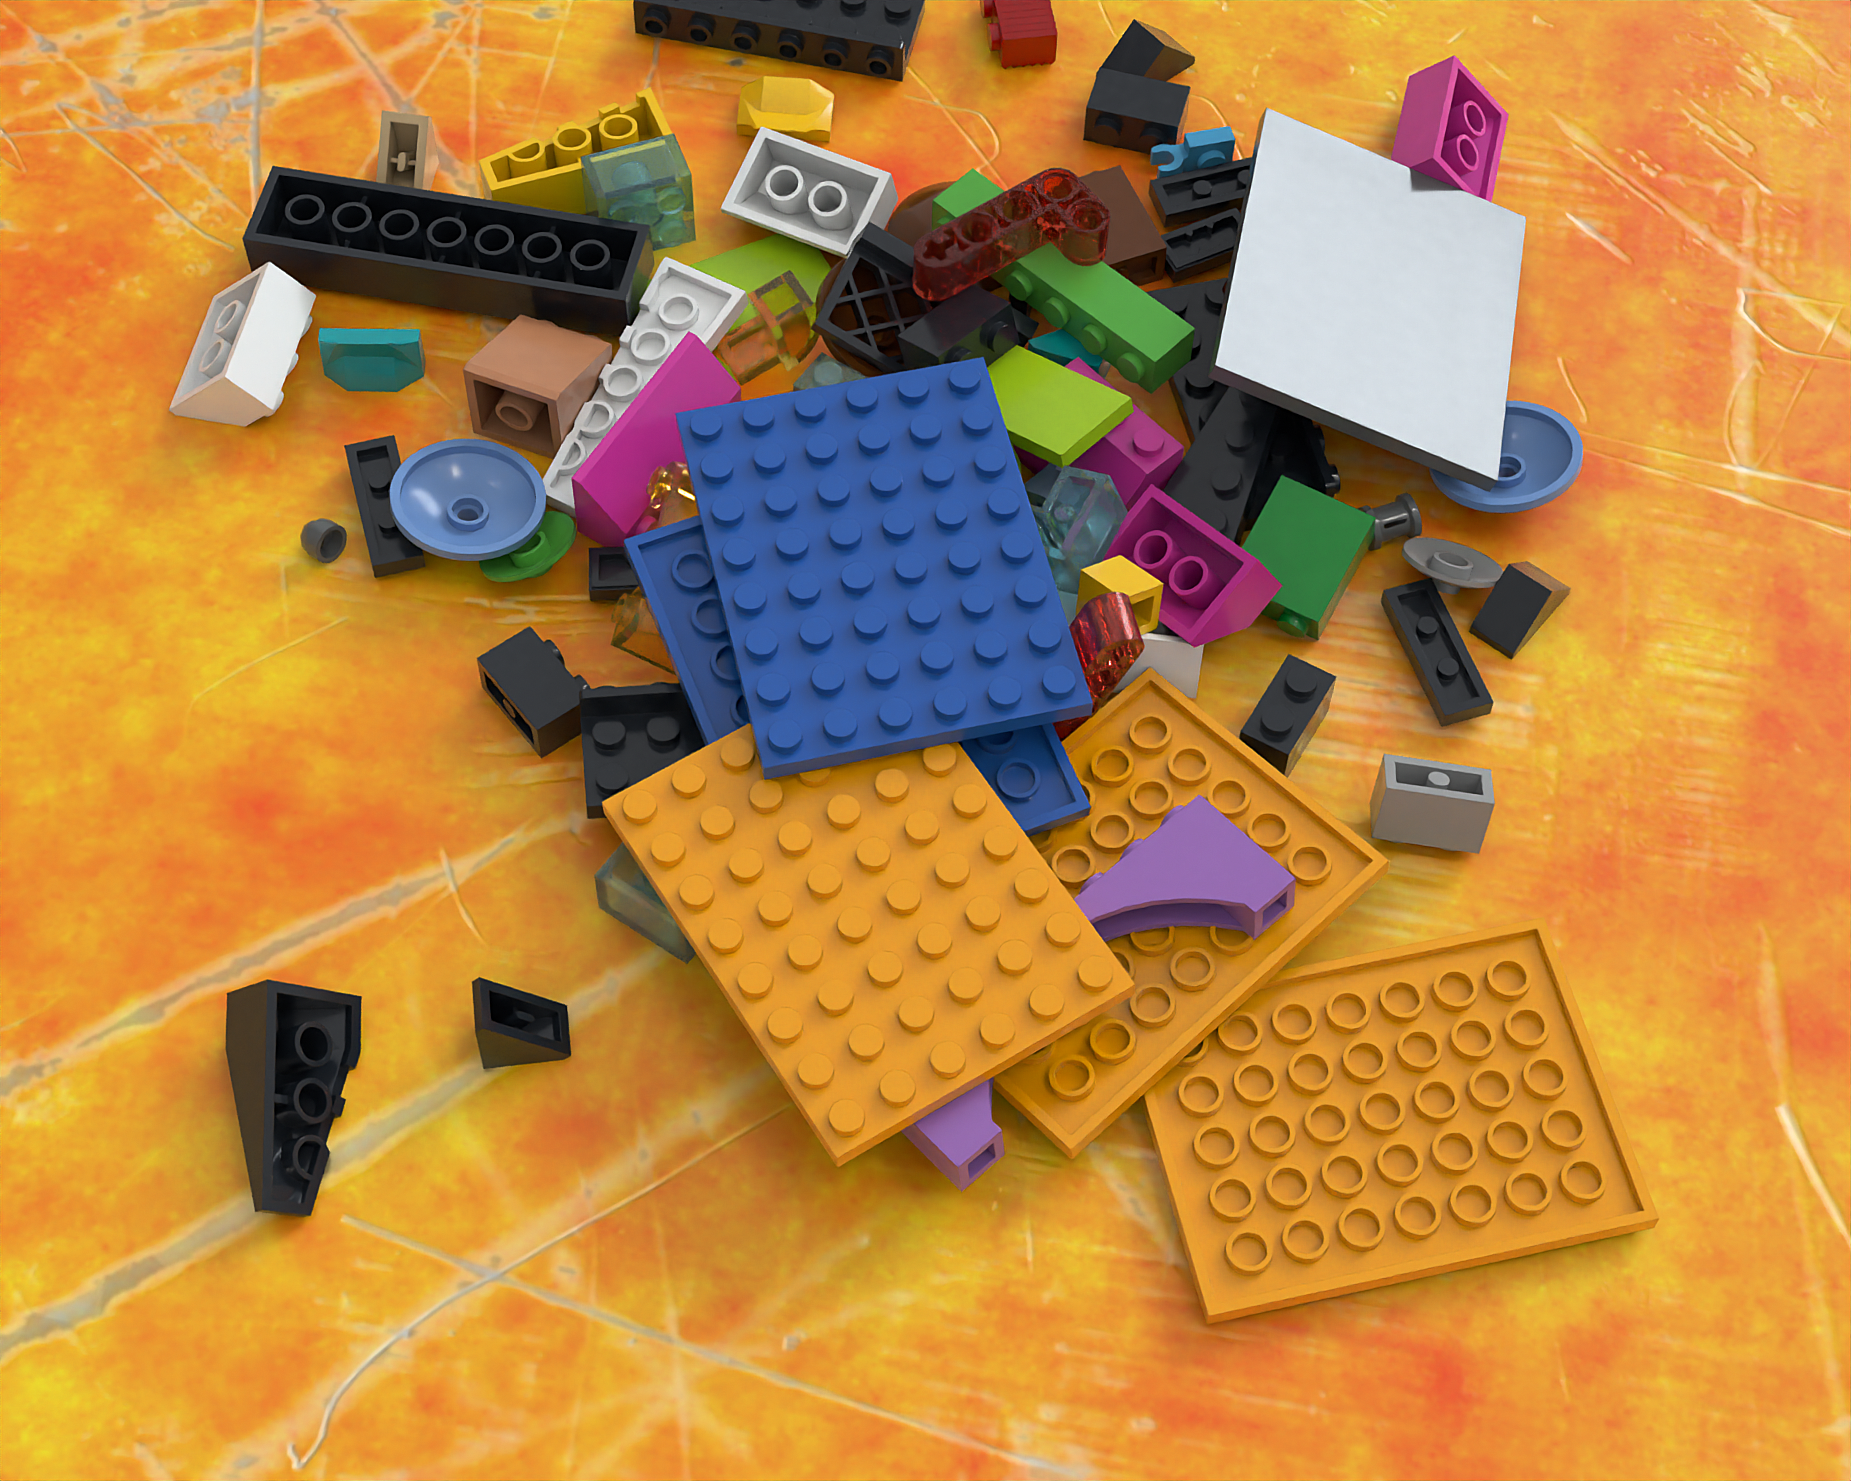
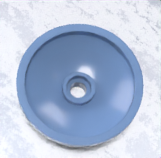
[1429,401,1583,514]
[390,439,546,561]

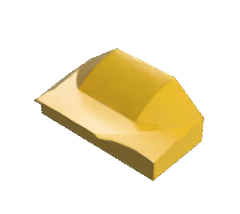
[736,76,834,142]

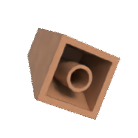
[463,314,613,459]

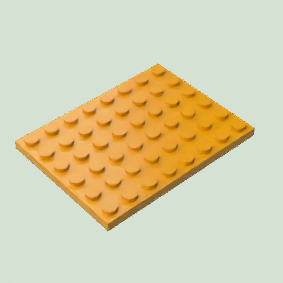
[993,667,1389,1159]
[602,723,1136,1168]
[1140,917,1659,1325]

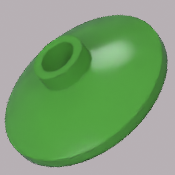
[479,511,577,582]

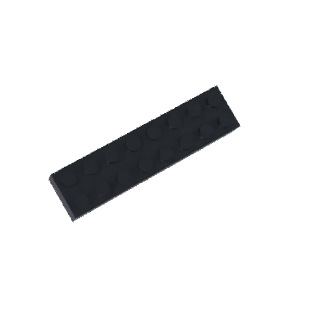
[242,166,654,337]

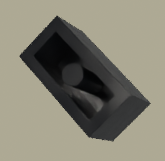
[1083,67,1191,155]
[897,283,1020,371]
[477,626,591,759]
[1239,654,1336,778]

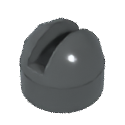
[300,518,347,563]

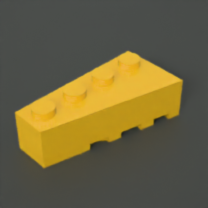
[479,87,682,214]

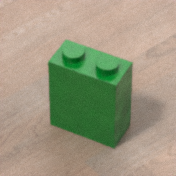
[1242,475,1376,640]

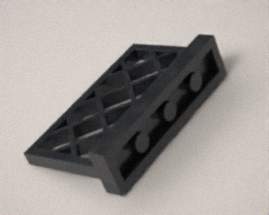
[810,221,1039,374]

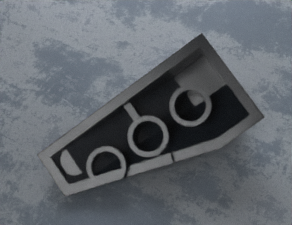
[225,979,362,1217]

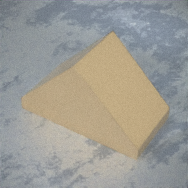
[376,110,439,190]

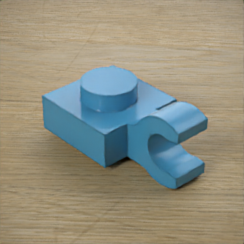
[1150,126,1235,179]

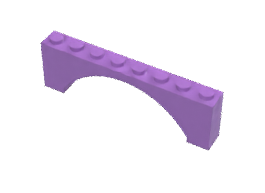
[901,794,1296,1192]

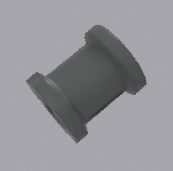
[1357,492,1422,551]

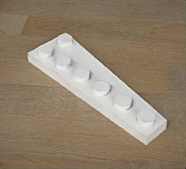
[543,257,749,518]

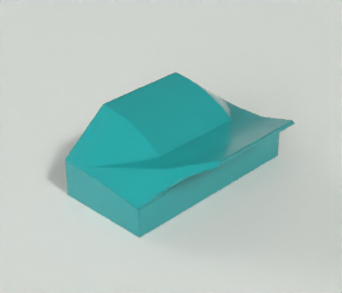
[318,328,426,392]

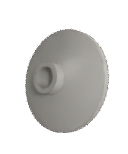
[1402,538,1503,594]

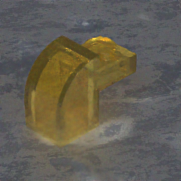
[716,270,820,386]

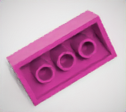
[571,331,741,547]

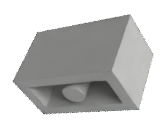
[1369,754,1495,854]

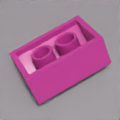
[1391,55,1509,202]
[1013,357,1184,538]
[1085,484,1282,648]

